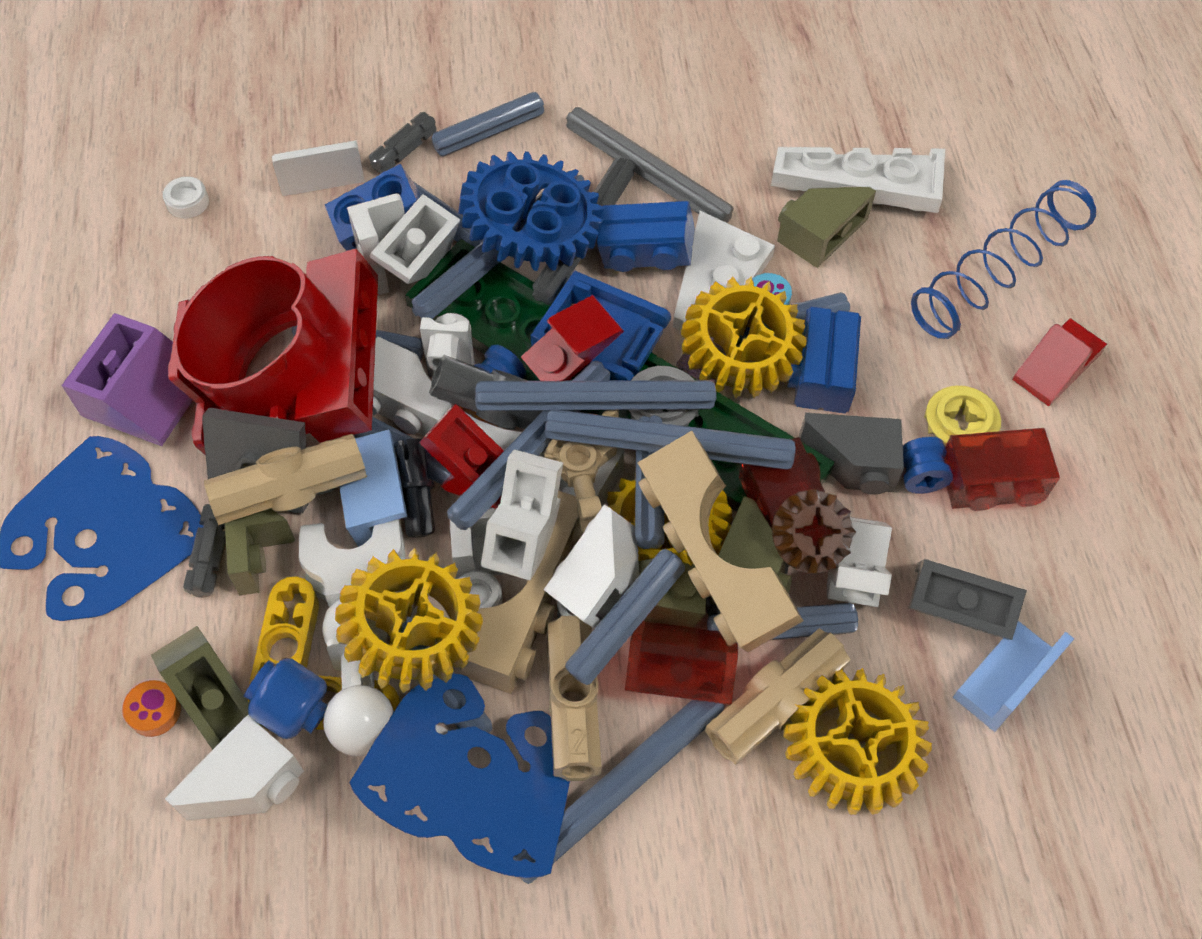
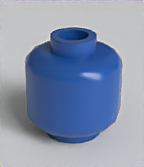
[244,658,327,739]

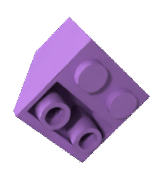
[61,313,193,446]

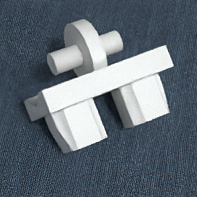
[420,313,475,377]

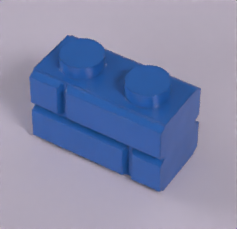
[597,201,695,272]
[787,307,861,414]

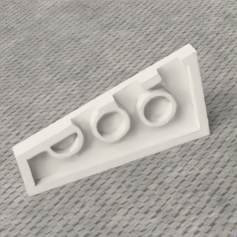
[771,147,945,213]

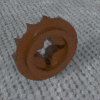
[772,489,856,573]

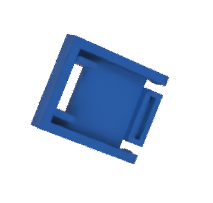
[531,270,671,381]

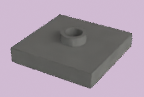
[202,408,308,514]

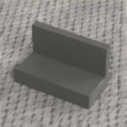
[908,559,1027,640]

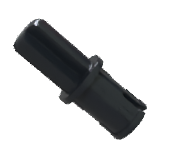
[394,438,435,538]

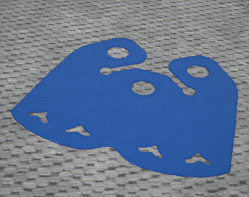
[0,436,204,621]
[349,674,570,878]

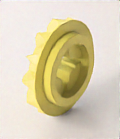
[924,386,1001,454]

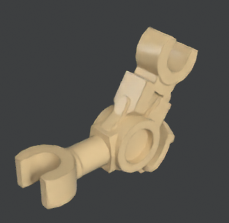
[544,410,619,535]

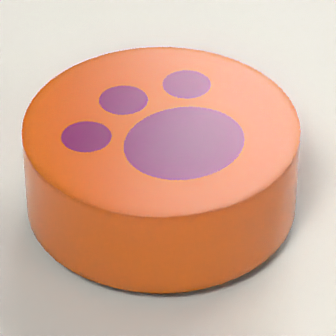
[122,680,181,737]

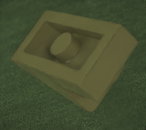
[225,508,295,596]

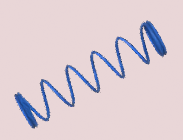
[911,180,1096,339]

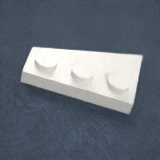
[673,211,775,343]

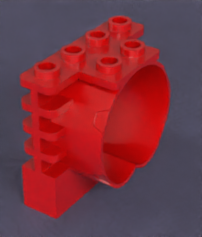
[168,248,379,455]

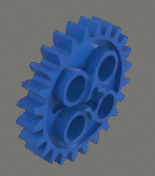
[458,151,603,271]

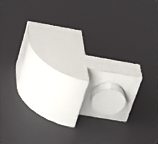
[481,450,563,580]
[827,517,892,607]

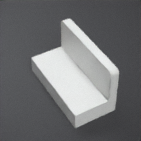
[272,140,365,196]
[347,193,405,295]

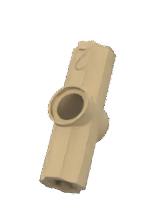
[204,434,367,525]
[547,616,602,781]
[705,628,851,765]

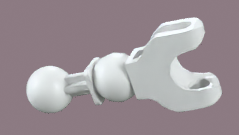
[299,519,406,756]

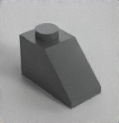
[799,412,904,495]

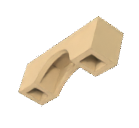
[637,431,804,652]
[453,490,582,694]

